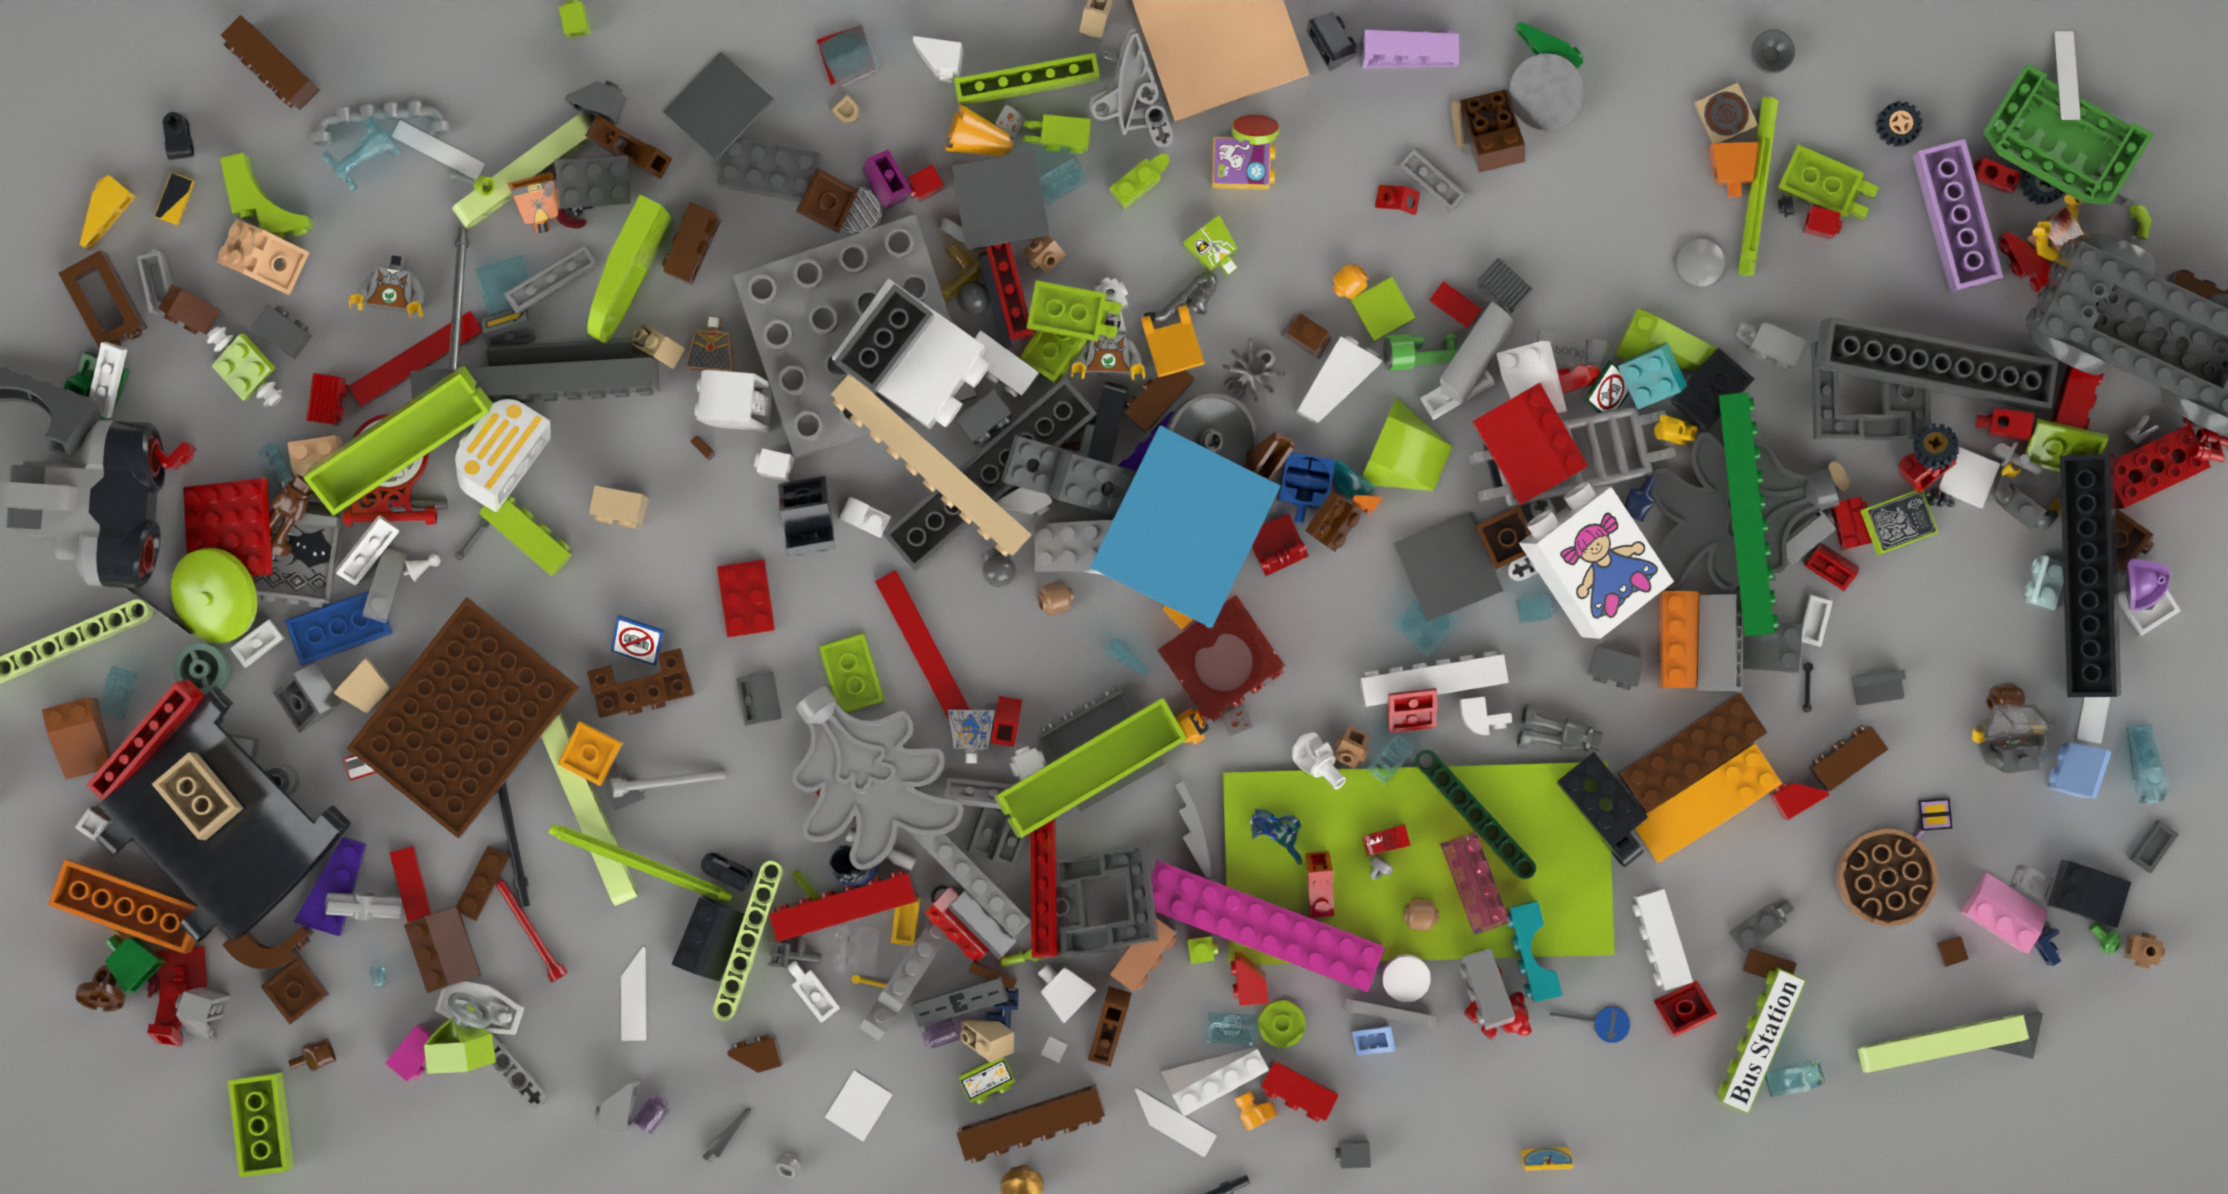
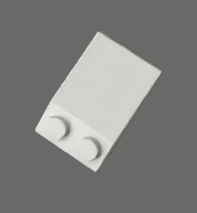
[1496,341,1567,413]

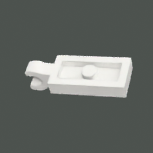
[787,961,841,1023]

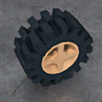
[1876,101,1923,147]

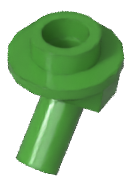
[2089,923,2122,955]

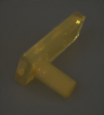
[940,242,983,305]

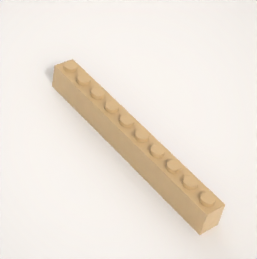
[831,375,1032,557]

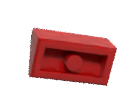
[1804,542,1859,591]

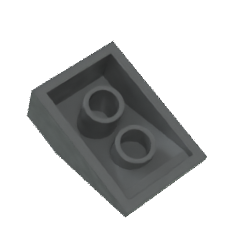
[1743,623,1803,674]

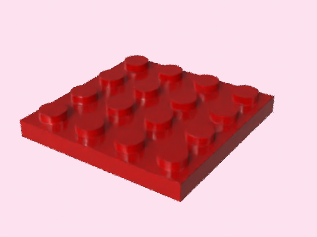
[183,478,273,577]

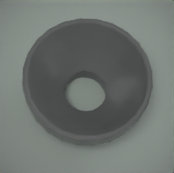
[1751,30,1795,74]

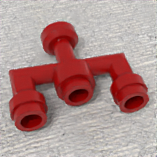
[2182,417,2228,462]

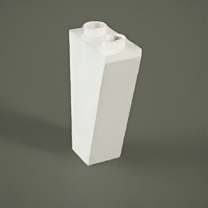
[1296,336,1382,425]

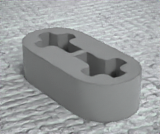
[938,218,978,251]

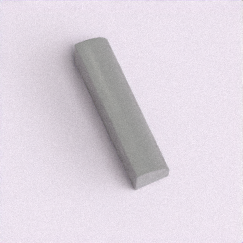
[1440,302,1514,404]
[1697,594,1743,692]

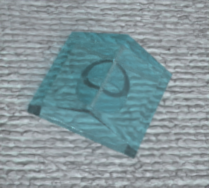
[818,24,882,88]

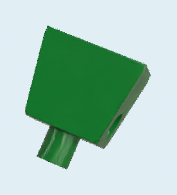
[105,934,166,994]

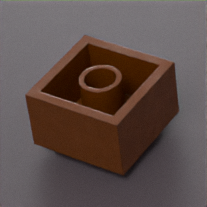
[1474,505,1531,569]

